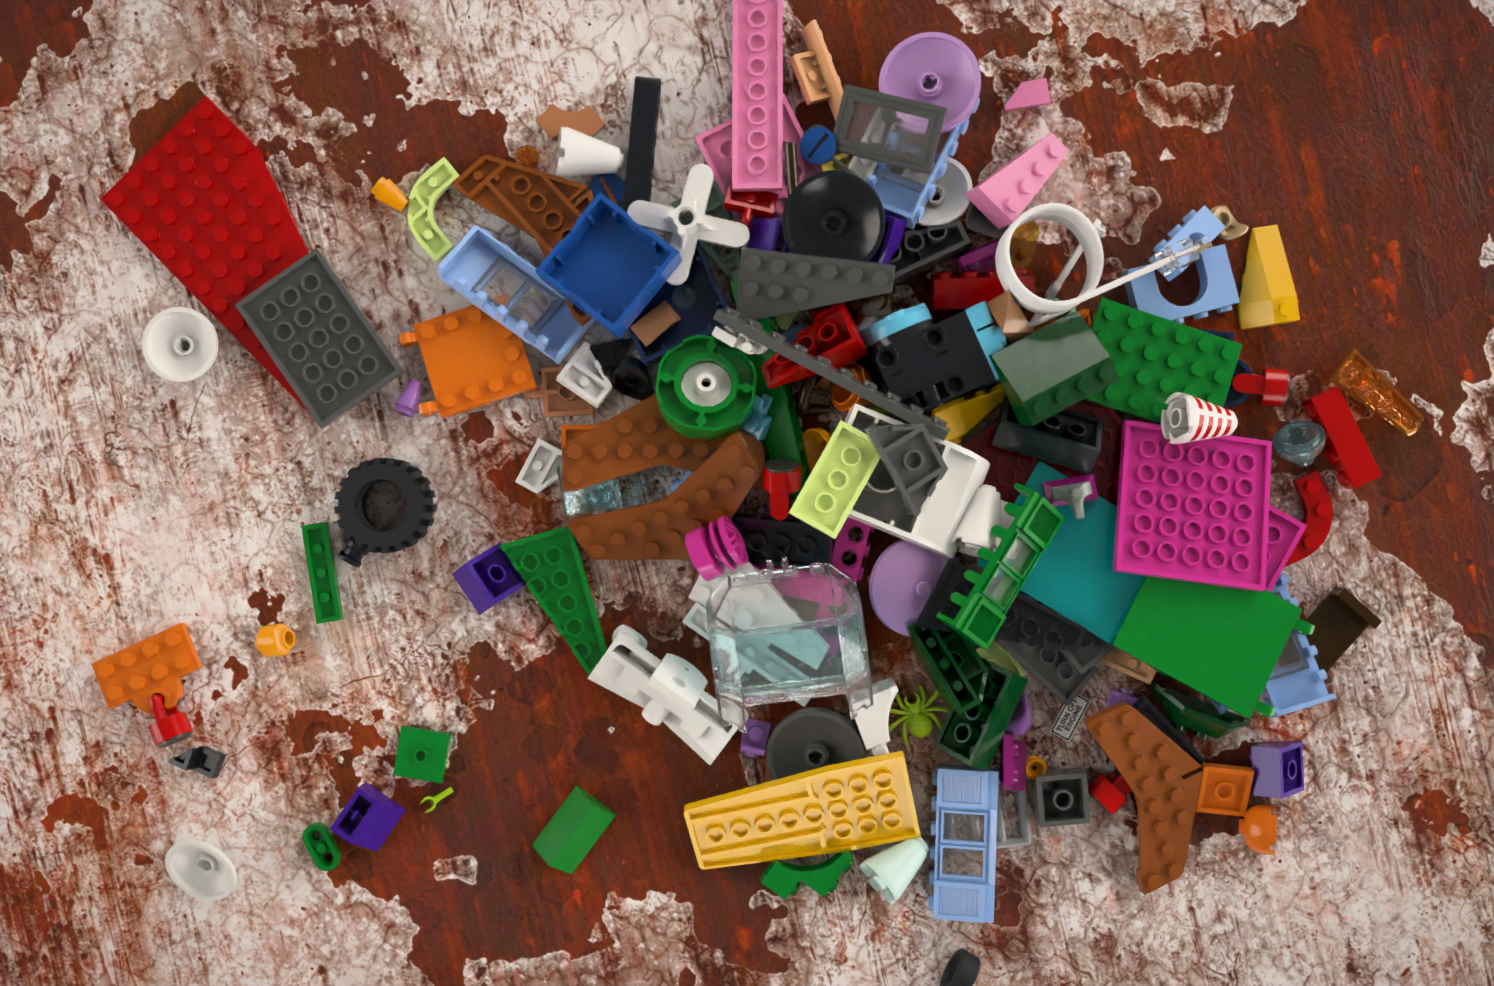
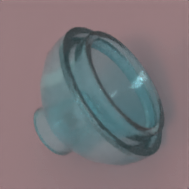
[1273,421,1326,467]

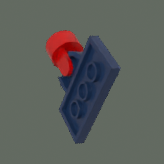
[1195,328,1290,408]

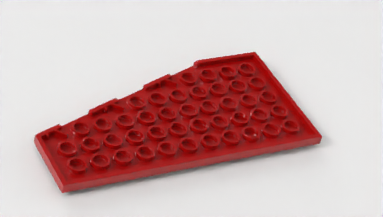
[100,96,309,412]

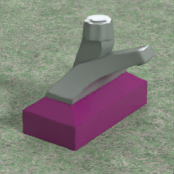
[1042,474,1098,519]

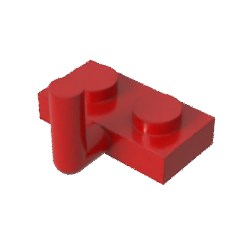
[724,183,778,231]

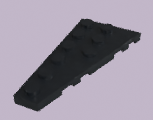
[914,558,1087,652]

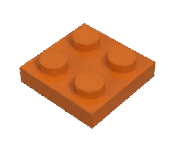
[1196,762,1254,817]

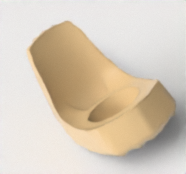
[1210,205,1249,240]

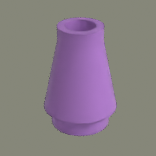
[394,379,423,418]

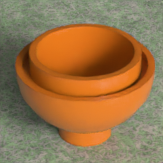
[831,363,877,413]

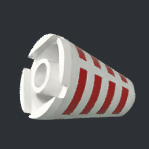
[1161,392,1238,444]

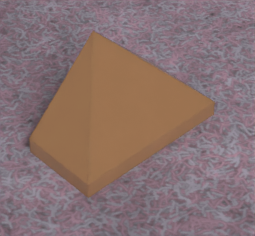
[986,290,1034,344]
[630,300,681,347]

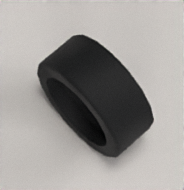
[940,948,981,986]

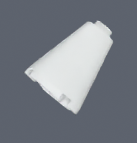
[555,127,624,177]
[951,485,1001,558]

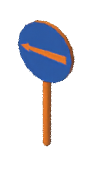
[590,173,625,206]

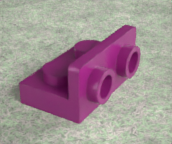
[953,238,1001,274]
[1000,735,1026,791]

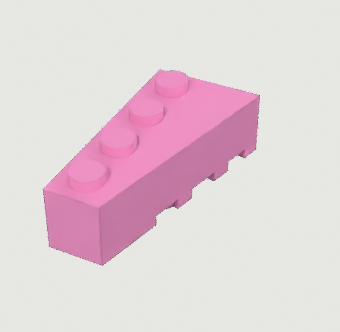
[964,133,1069,229]

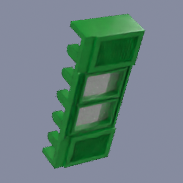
[936,483,1065,650]

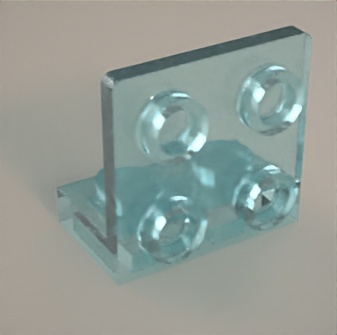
[557,466,623,516]

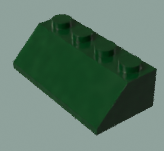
[934,657,1028,771]

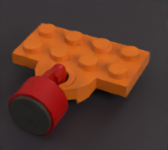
[91,623,203,748]

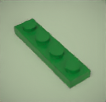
[301,522,344,624]

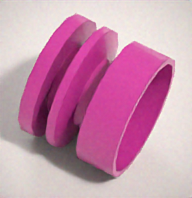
[685,515,748,581]

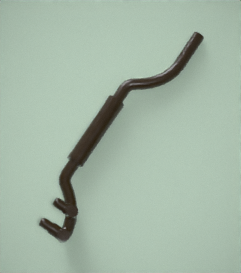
[784,142,837,417]

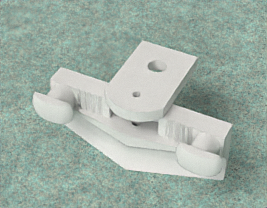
[587,624,748,765]

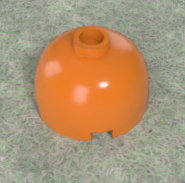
[1238,804,1277,856]

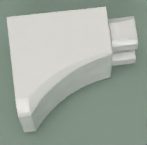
[845,678,898,756]

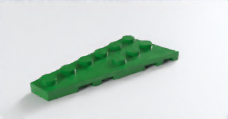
[499,526,608,675]

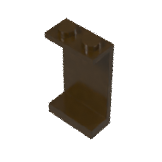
[1280,586,1382,673]

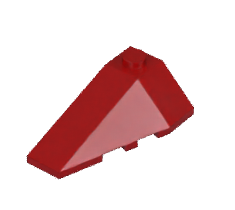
[761,302,869,389]

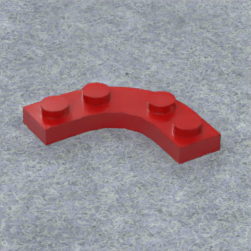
[1285,470,1333,567]

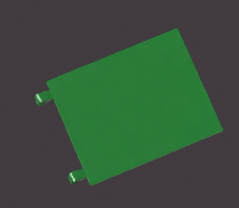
[1111,576,1315,719]

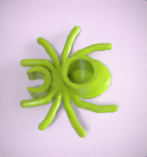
[888,685,950,746]

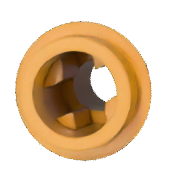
[371,177,409,212]

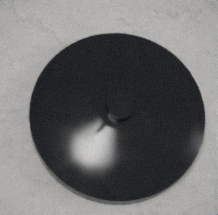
[782,170,886,262]

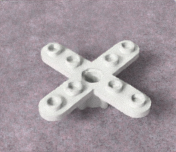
[627,164,750,285]

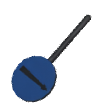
[800,127,858,176]

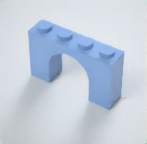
[1122,244,1240,324]

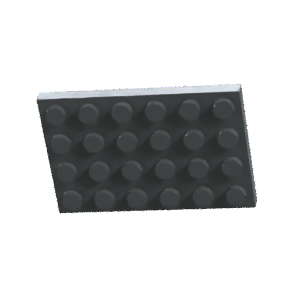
[235,248,405,429]

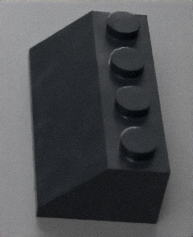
[991,393,1103,474]

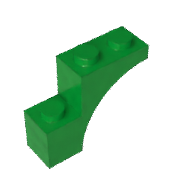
[761,849,854,900]

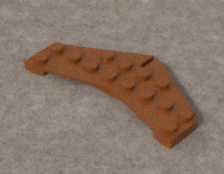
[452,155,594,327]
[562,394,764,492]
[567,432,760,560]
[1085,702,1203,895]

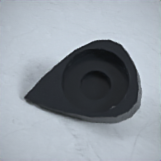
[609,356,655,401]

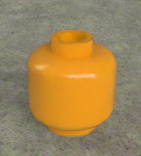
[255,624,295,657]

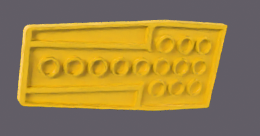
[684,750,921,870]

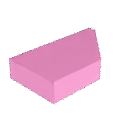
[1003,78,1050,112]

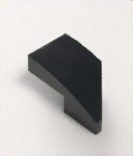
[169,746,226,779]

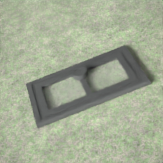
[833,84,948,174]

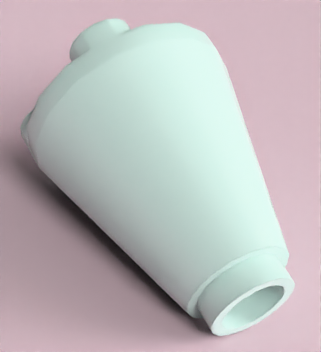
[859,837,930,905]

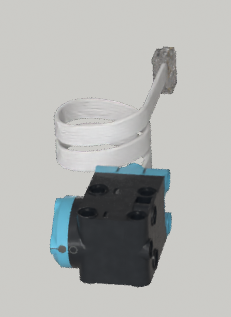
[860,203,1213,423]

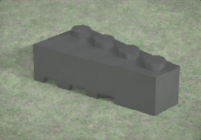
[888,220,971,285]

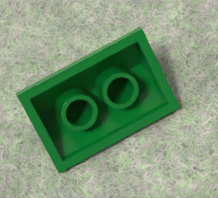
[532,785,616,874]

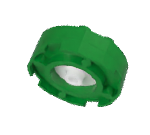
[655,335,757,440]

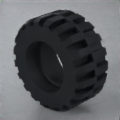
[334,458,437,553]

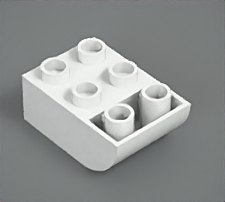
[844,403,990,559]

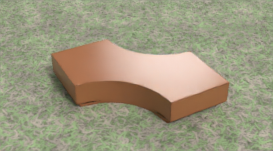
[535,104,606,140]

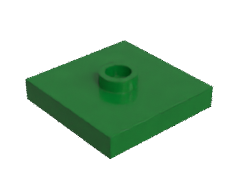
[393,725,452,783]

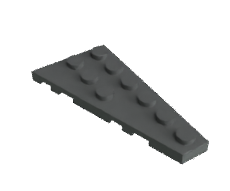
[736,247,896,322]

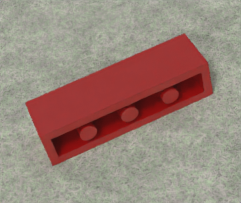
[931,268,1035,310]
[1302,386,1382,489]

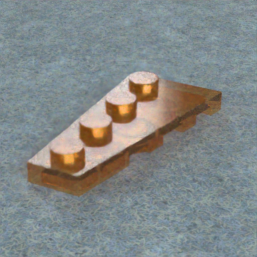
[1328,348,1425,436]

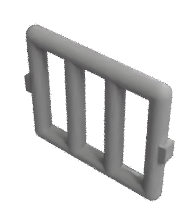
[944,774,1032,854]

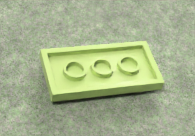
[789,420,880,539]

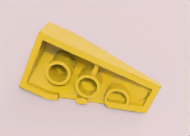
[1237,225,1300,330]
[931,384,1005,446]

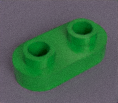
[302,822,342,871]

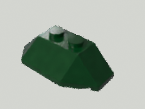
[907,622,988,715]
[1149,682,1251,740]

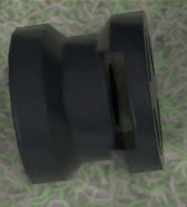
[338,539,369,568]

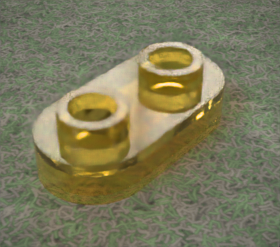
[1009,221,1040,268]

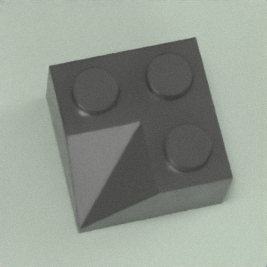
[1033,767,1091,827]

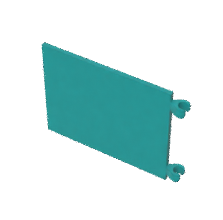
[977,461,1145,644]

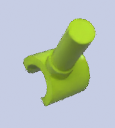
[419,786,454,813]

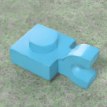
[740,394,773,441]

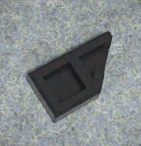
[590,338,634,370]

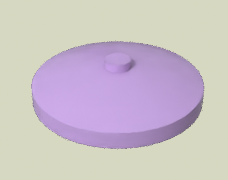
[879,32,981,135]
[869,539,960,637]

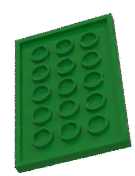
[1083,298,1243,425]

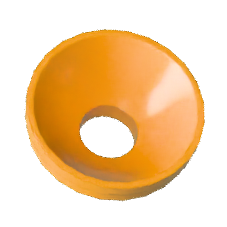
[802,428,831,472]

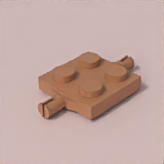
[525,366,610,418]

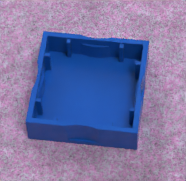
[535,192,682,339]

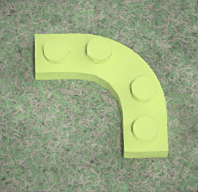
[407,157,460,263]

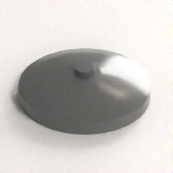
[766,708,867,780]

